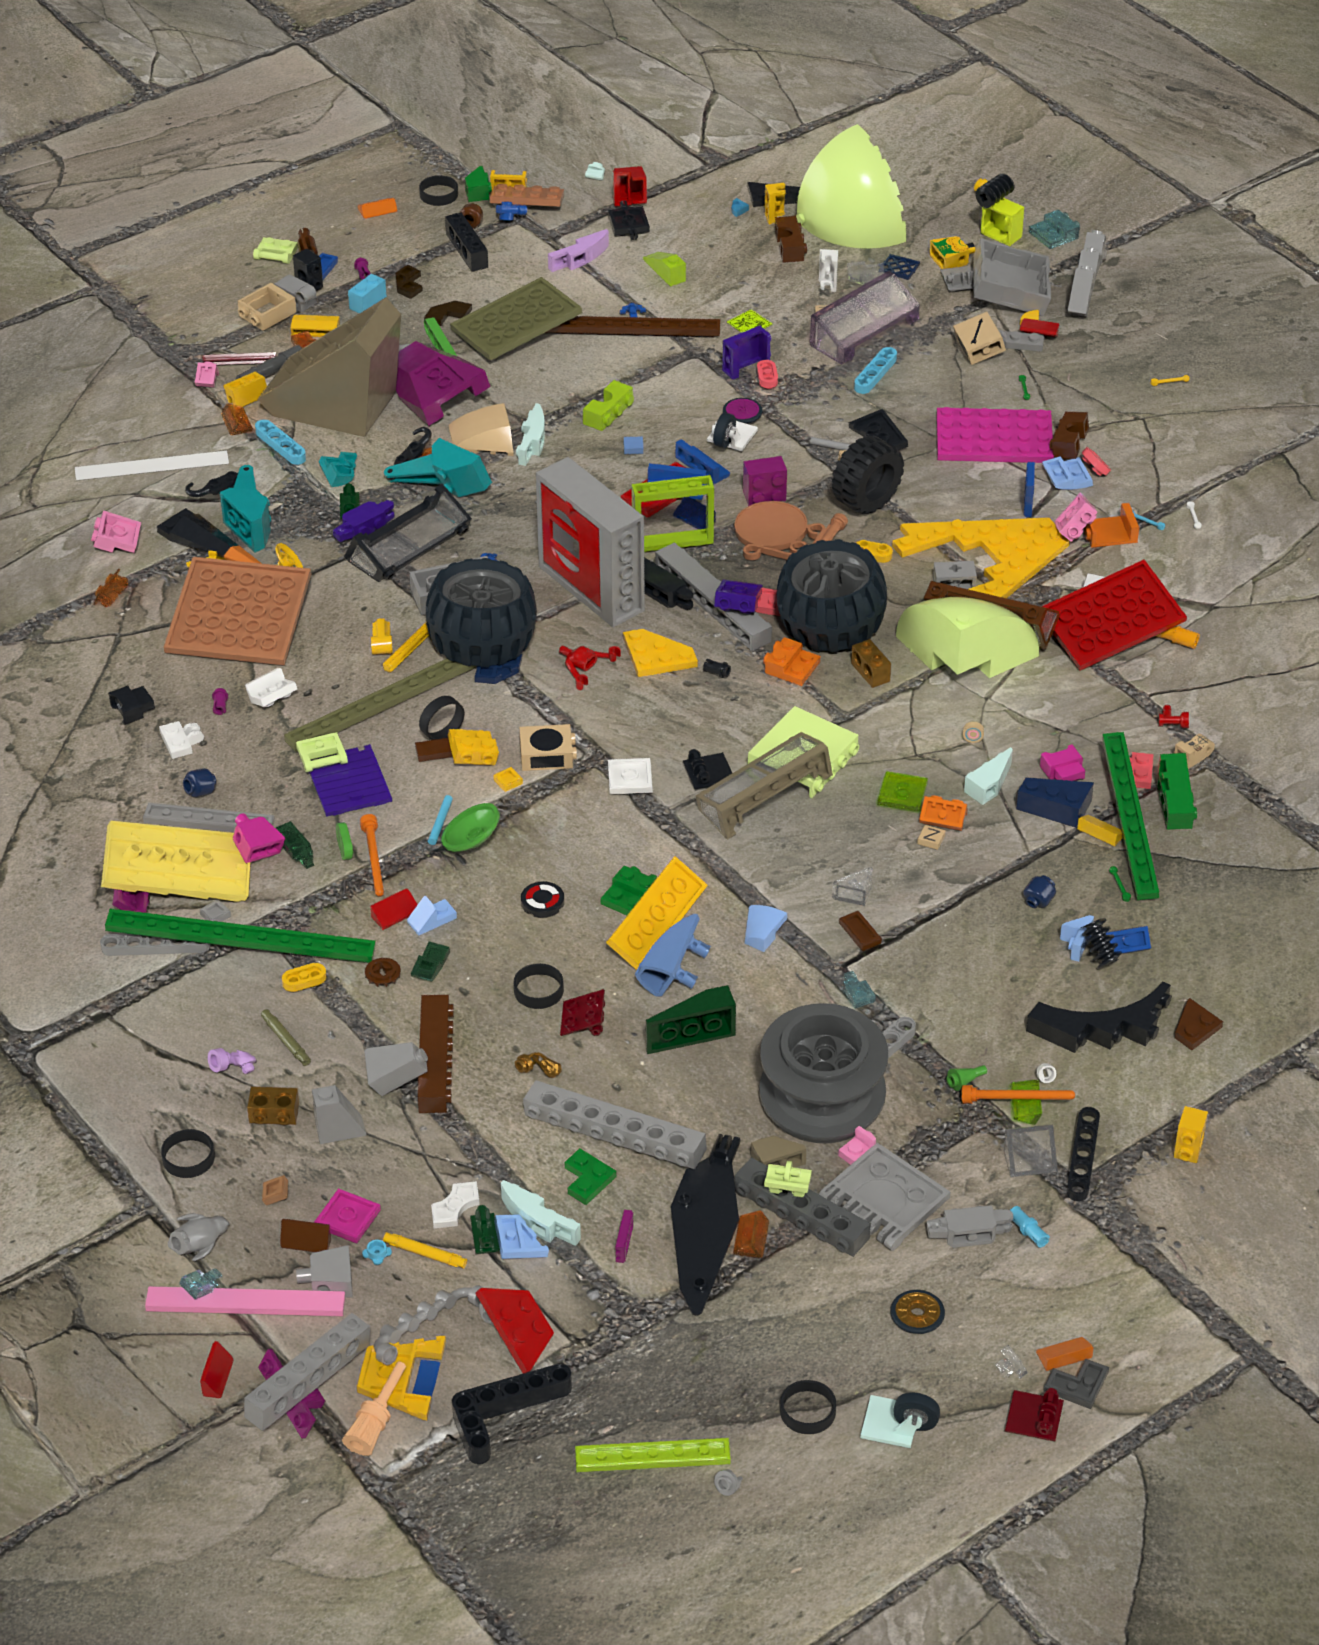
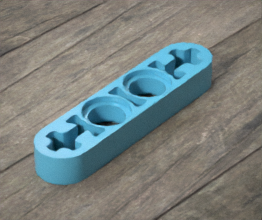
[854,347,897,394]
[255,420,306,465]

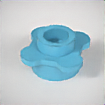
[362,1239,392,1265]

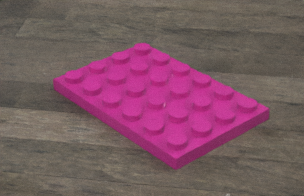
[937,407,1054,463]

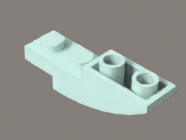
[516,403,545,466]
[501,1180,581,1246]

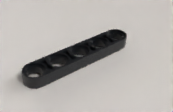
[1067,1107,1100,1201]

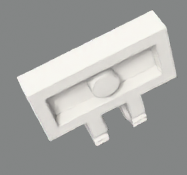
[159,721,204,759]

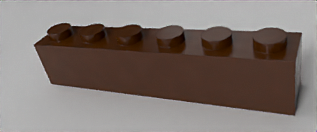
[418,995,454,1113]

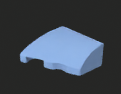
[745,905,787,952]

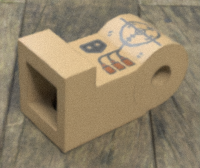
[1174,733,1215,769]

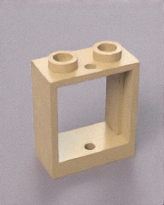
[238,283,296,331]

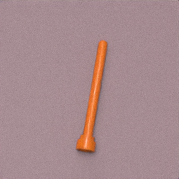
[360,814,384,897]
[962,1085,1075,1104]

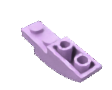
[548,229,609,272]

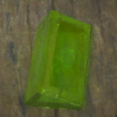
[1010,1080,1042,1125]

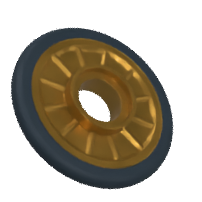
[891,1290,945,1334]

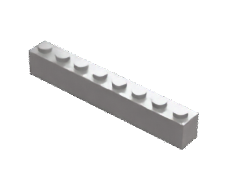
[655,543,772,651]

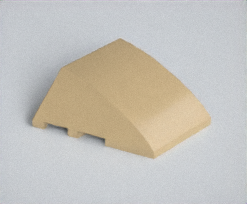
[448,403,514,456]

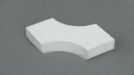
[431,1181,479,1229]

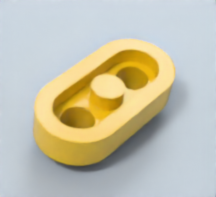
[856,540,893,563]
[282,963,327,992]

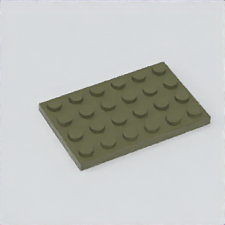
[450,277,582,361]

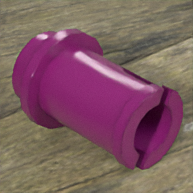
[354,257,371,280]
[212,688,229,715]

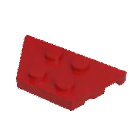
[475,1288,554,1373]

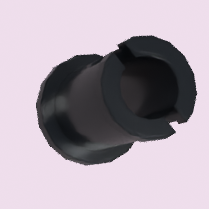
[703,659,731,678]

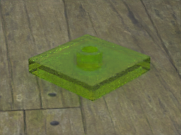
[877,771,928,812]

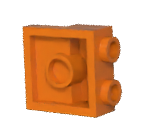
[763,637,821,686]

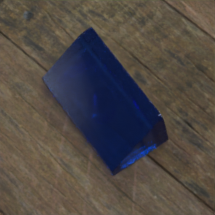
[673,497,716,529]

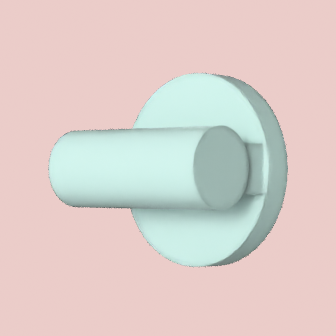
[585,162,605,180]

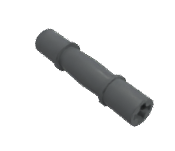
[236,345,302,379]

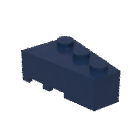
[1016,777,1094,828]

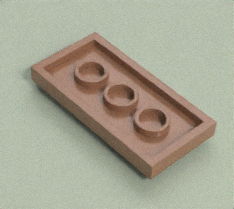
[490,184,564,207]

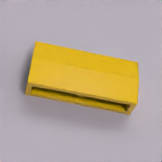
[291,315,340,337]

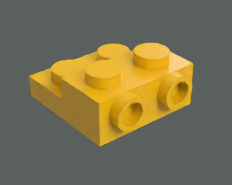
[448,729,499,765]

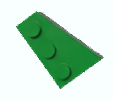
[1156,753,1197,830]

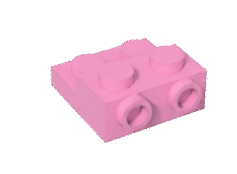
[1054,493,1098,542]
[91,510,141,553]

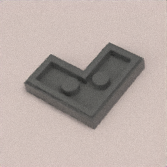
[1044,1359,1109,1409]

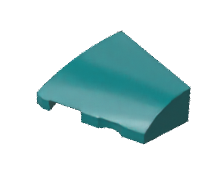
[319,452,357,487]

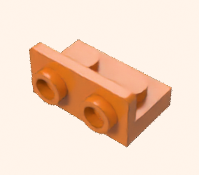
[919,795,968,831]

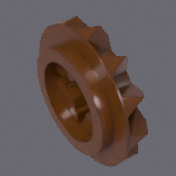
[365,958,401,987]

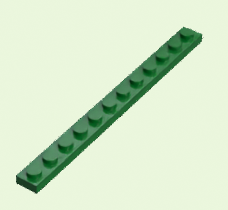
[105,909,376,963]

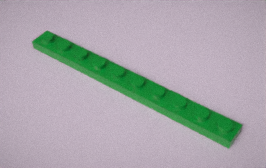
[1102,732,1159,900]

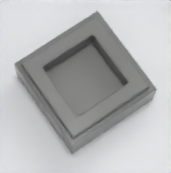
[200,899,231,922]

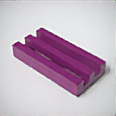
[615,1209,634,1263]

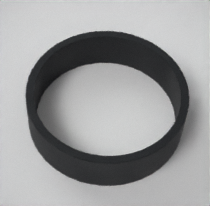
[419,175,458,206]
[419,696,465,740]
[514,963,564,1009]
[161,1129,215,1178]
[780,1380,836,1434]

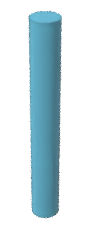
[428,795,453,845]

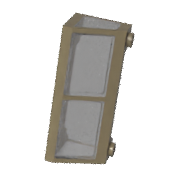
[696,732,833,840]

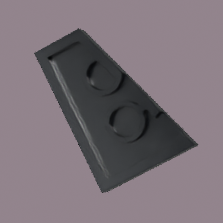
[747,182,800,207]
[848,409,908,450]

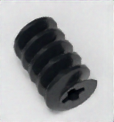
[976,173,1015,208]
[1081,918,1122,969]

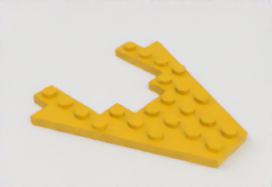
[892,518,1070,598]

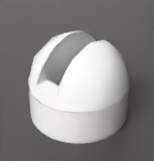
[1036,1063,1056,1083]

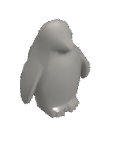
[168,1213,229,1261]

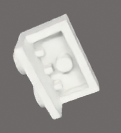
[245,668,297,707]

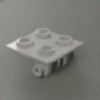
[940,265,974,291]

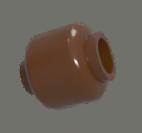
[459,203,483,229]

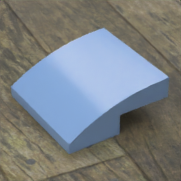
[1042,456,1093,490]

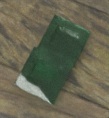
[411,941,450,982]

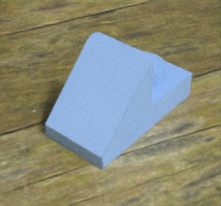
[407,896,457,936]
[1060,915,1094,962]

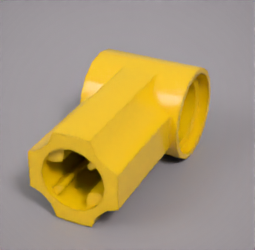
[371,618,393,655]

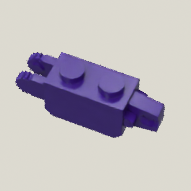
[333,500,395,542]

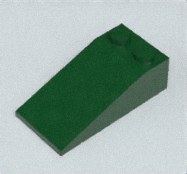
[646,985,736,1054]

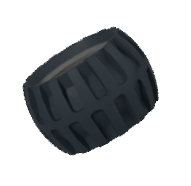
[426,558,537,667]

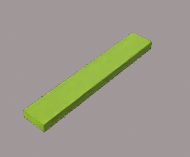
[575,1438,731,1472]

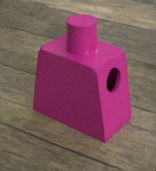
[233,813,285,863]

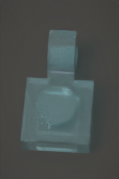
[843,971,876,1008]
[179,1268,222,1300]

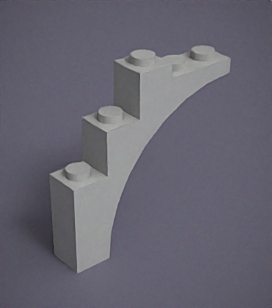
[1068,230,1107,317]

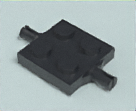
[608,200,650,240]

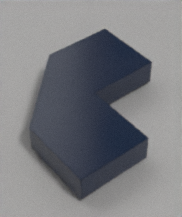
[474,654,522,684]

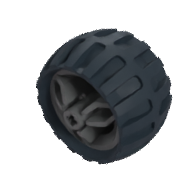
[777,539,887,652]

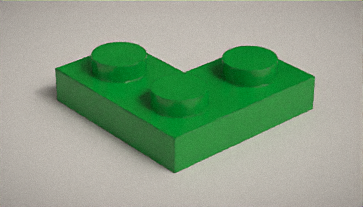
[564,1148,617,1205]

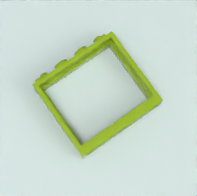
[632,475,714,552]

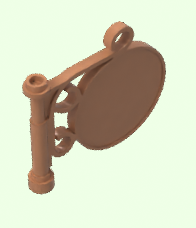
[734,501,848,560]

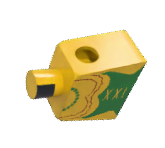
[930,236,975,269]

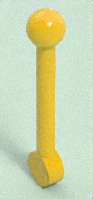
[1151,375,1190,386]

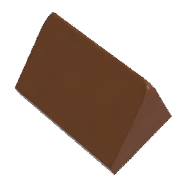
[280,1219,331,1252]

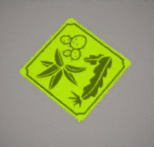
[727,310,772,332]

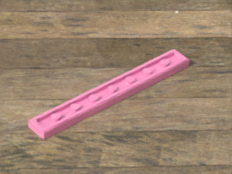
[145,1286,345,1316]

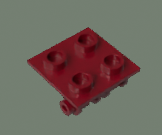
[560,989,605,1036]
[1005,1388,1064,1441]

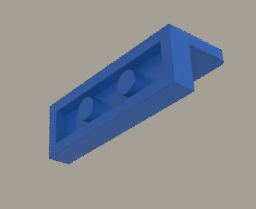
[676,439,730,485]
[648,463,707,500]

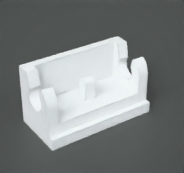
[819,249,838,292]

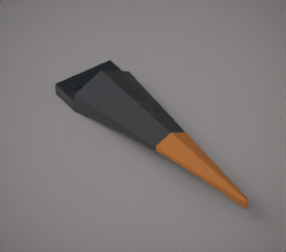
[156,508,262,564]

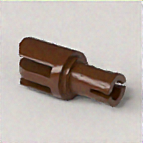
[297,228,318,255]

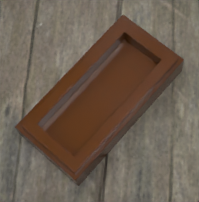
[415,738,453,762]
[839,911,882,951]

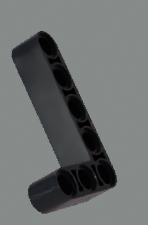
[452,1364,572,1464]

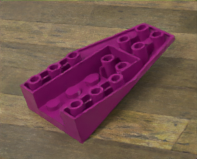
[396,341,491,426]

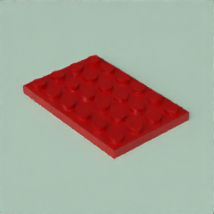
[1042,559,1187,671]

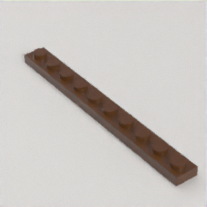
[545,316,720,337]

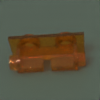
[94,569,128,607]

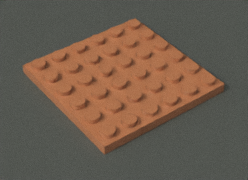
[164,557,311,665]

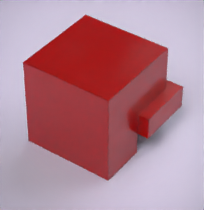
[613,166,647,206]

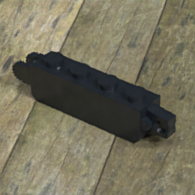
[644,557,693,610]

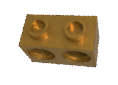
[851,639,891,688]
[247,1086,299,1125]

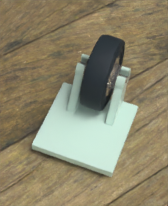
[860,1392,940,1448]

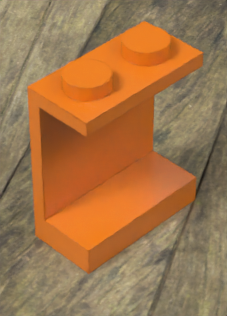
[1084,503,1139,548]

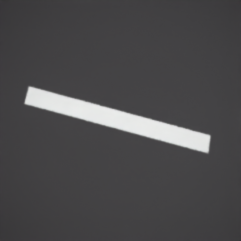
[75,451,229,480]

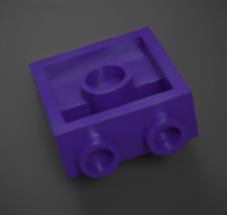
[714,579,763,614]

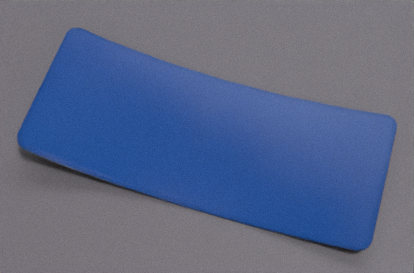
[412,1360,440,1397]

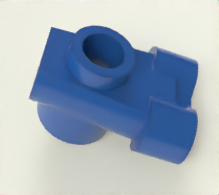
[496,201,527,220]

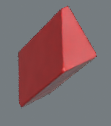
[1020,318,1060,337]
[370,888,418,930]
[200,1341,234,1399]

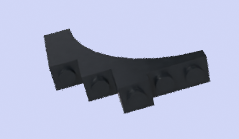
[1026,981,1172,1053]

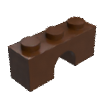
[775,216,807,263]
[1050,411,1089,459]

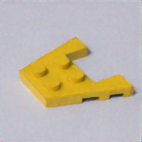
[357,1336,446,1421]

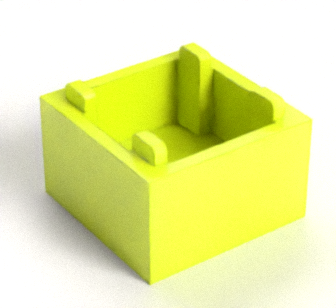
[981,198,1024,246]

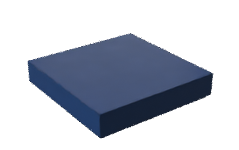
[1024,462,1035,517]

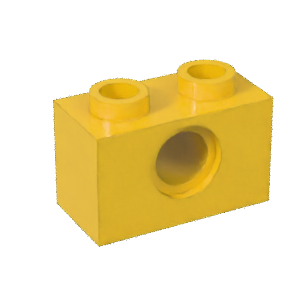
[1174,1106,1208,1163]

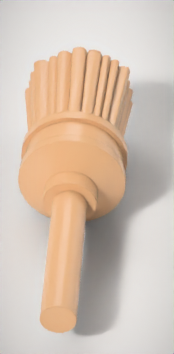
[342,1362,406,1456]

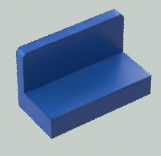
[1106,926,1151,953]

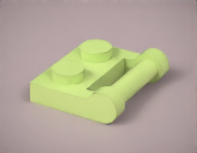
[253,237,298,264]
[296,732,348,773]

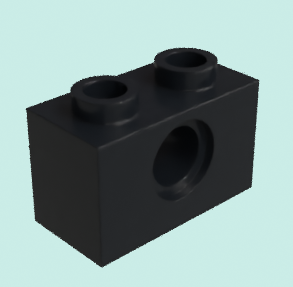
[293,248,323,291]

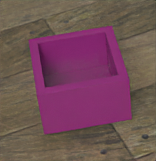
[743,456,787,506]

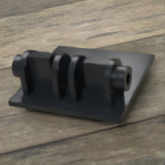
[683,749,736,790]

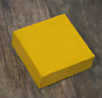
[493,767,523,792]

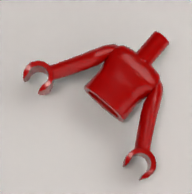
[559,645,621,690]

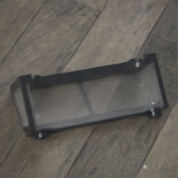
[344,483,472,582]

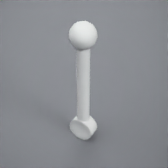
[1186,502,1202,529]

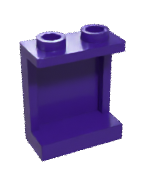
[722,326,771,380]

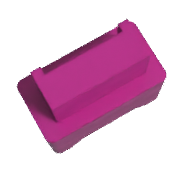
[1040,744,1086,781]

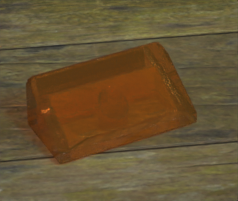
[221,403,253,435]
[733,1210,769,1258]

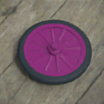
[722,397,763,424]

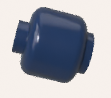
[183,768,216,798]
[1023,875,1056,908]

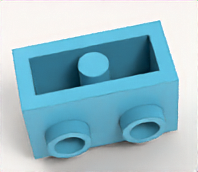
[348,274,386,313]

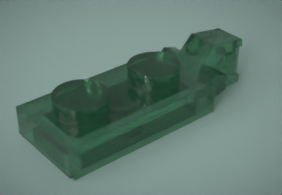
[275,821,314,869]

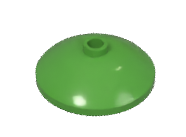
[441,803,500,852]

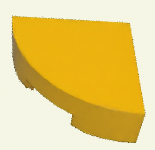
[1020,310,1039,325]

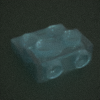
[1029,210,1080,249]

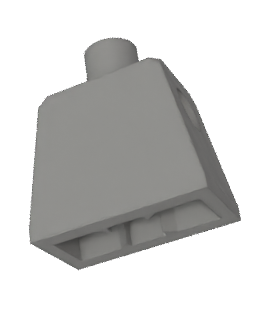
[296,1245,353,1298]

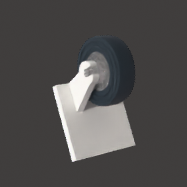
[707,413,758,451]

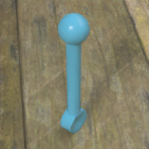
[1132,510,1165,530]

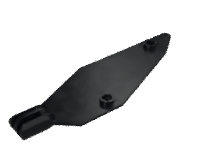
[671,1134,741,1316]

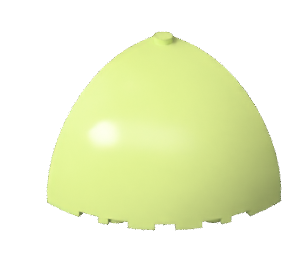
[796,124,906,248]
[896,597,1039,678]

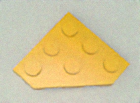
[623,629,698,677]

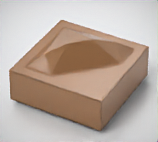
[262,1175,288,1206]

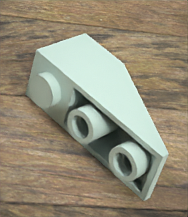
[964,747,1013,805]

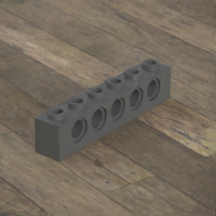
[735,1157,871,1257]

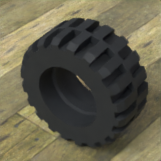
[831,436,904,514]

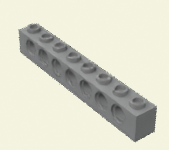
[523,1080,707,1169]

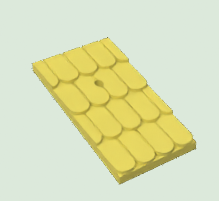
[101,821,250,902]

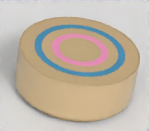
[963,722,984,743]

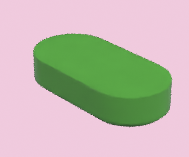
[336,822,353,860]

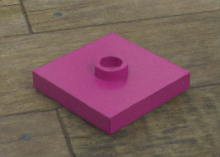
[314,1188,381,1244]

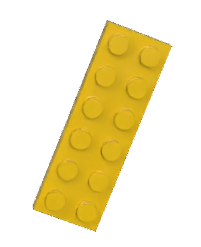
[606,856,708,970]

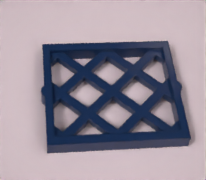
[879,254,920,280]

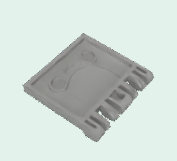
[819,1143,951,1251]

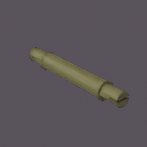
[261,1009,311,1066]

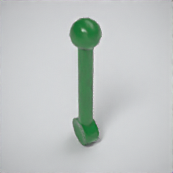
[1019,375,1030,400]
[1109,866,1131,902]

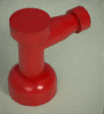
[1159,705,1189,728]

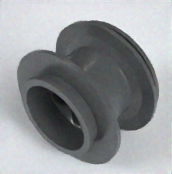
[760,1003,888,1143]

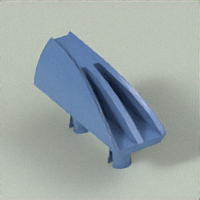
[635,914,711,997]

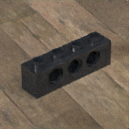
[445,212,488,272]

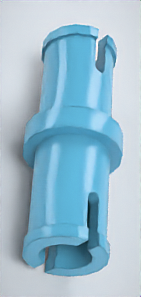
[1010,1206,1050,1248]

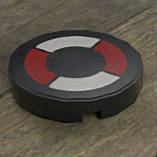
[521,881,565,918]

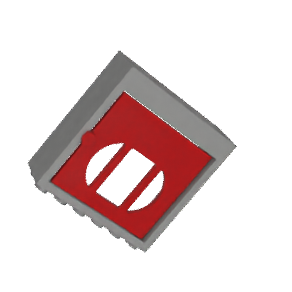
[536,457,645,627]

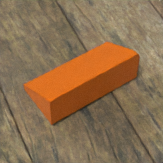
[357,198,397,218]
[1036,1337,1094,1371]

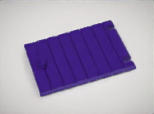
[309,744,392,817]

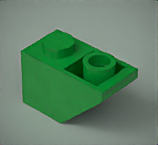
[465,166,492,202]

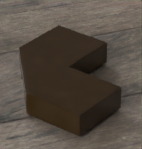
[395,265,423,299]
[424,301,472,326]

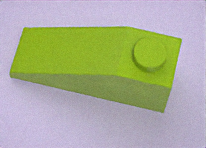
[643,252,686,287]

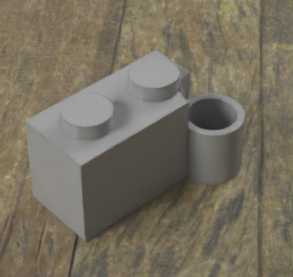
[274,274,317,312]

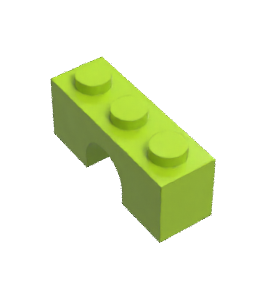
[583,380,634,431]

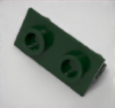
[340,483,360,519]
[470,1205,500,1254]

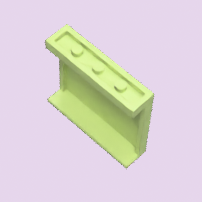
[748,706,860,798]

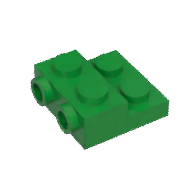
[601,865,657,916]

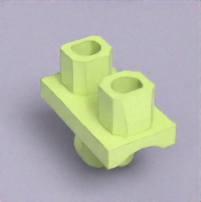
[764,1160,812,1197]

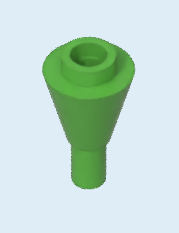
[947,1065,987,1091]

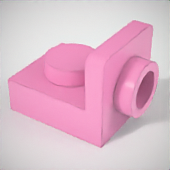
[195,362,219,387]
[838,1126,876,1165]

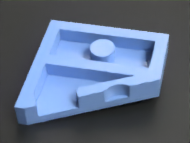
[494,1215,549,1259]

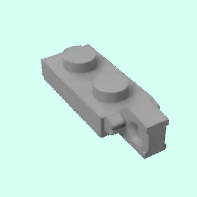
[998,330,1044,352]

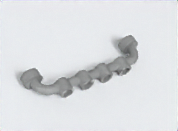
[374,1285,483,1365]

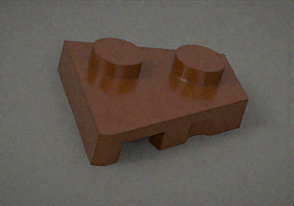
[1175,998,1223,1050]

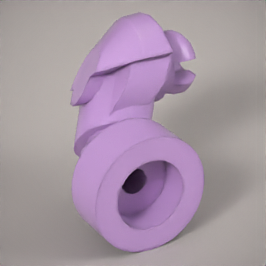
[208,1048,257,1074]

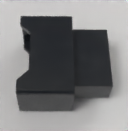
[108,686,155,725]

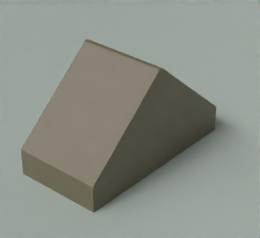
[257,297,401,437]

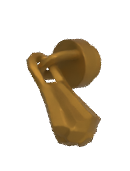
[515,1052,562,1078]

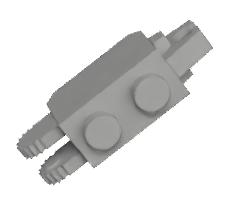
[926,1205,1013,1248]

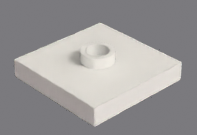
[608,758,653,794]

